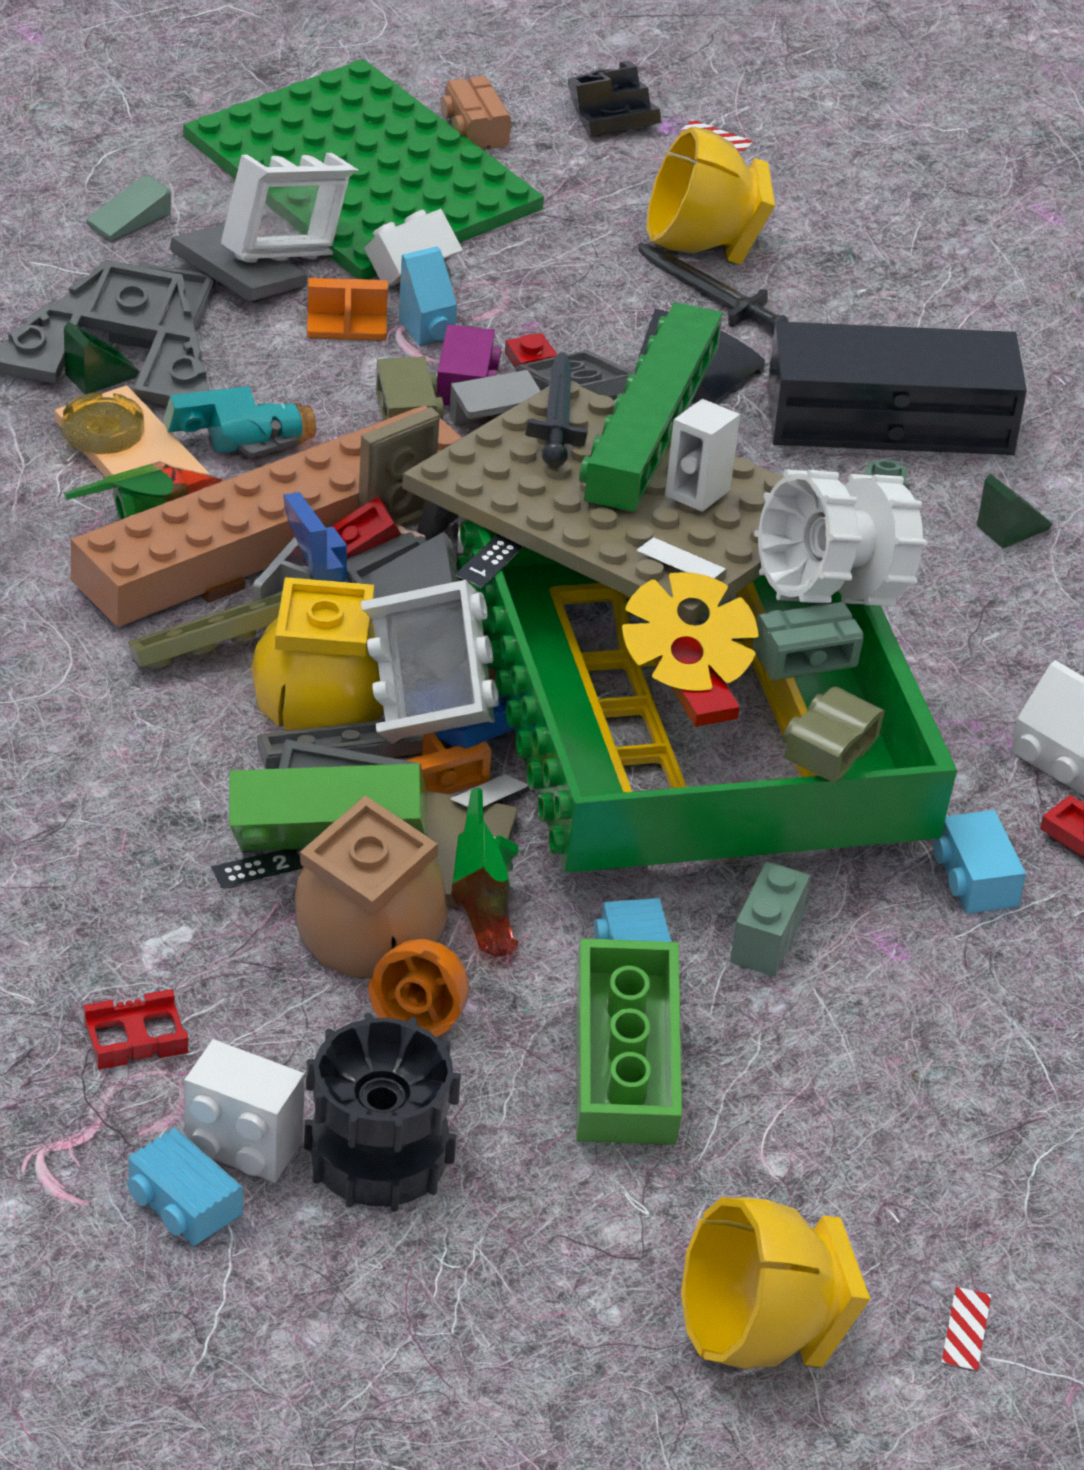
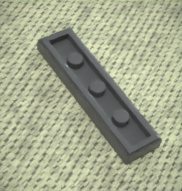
[257,720,444,769]

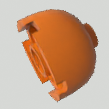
[368,939,470,1037]

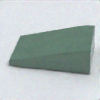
[86,175,171,241]

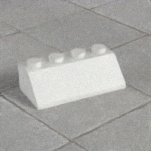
[1010,660,1084,796]

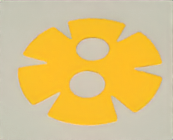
[622,572,759,691]

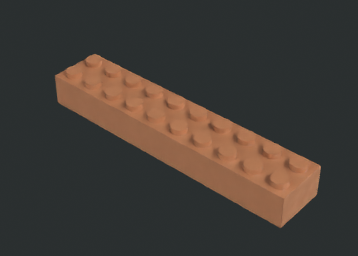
[71,405,462,627]

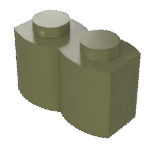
[783,686,885,783]

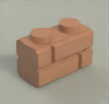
[440,76,511,150]

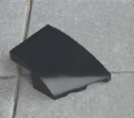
[567,60,662,136]
[639,309,765,405]

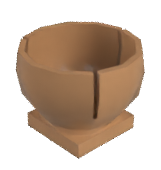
[295,795,448,978]

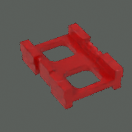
[83,989,188,1070]

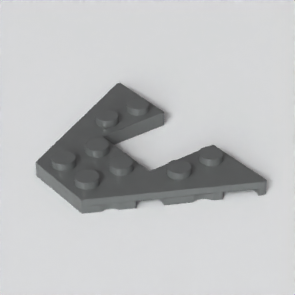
[0,260,210,406]

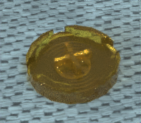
[61,392,145,454]

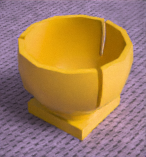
[646,127,775,265]
[251,577,384,731]
[681,1196,871,1369]

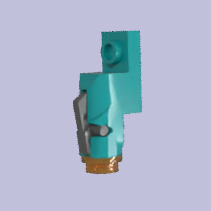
[163,386,316,458]

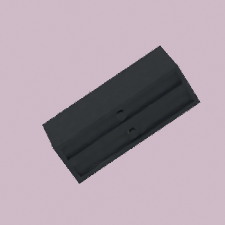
[767,321,1027,455]

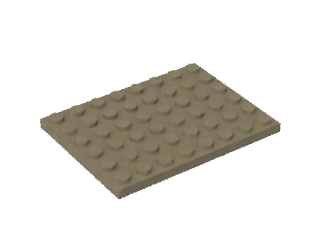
[402,380,784,625]

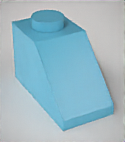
[399,246,457,346]

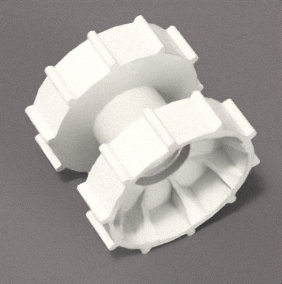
[754,469,927,606]

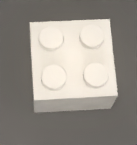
[184,1039,305,1183]

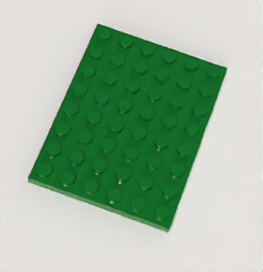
[183,59,544,280]

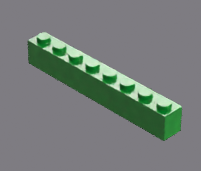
[579,302,723,512]

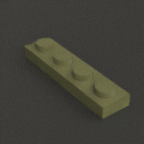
[128,592,282,669]

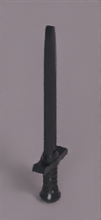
[638,243,789,336]
[525,352,588,468]

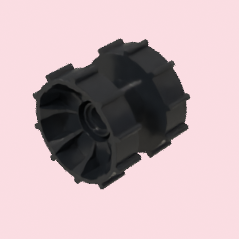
[304,1013,461,1212]

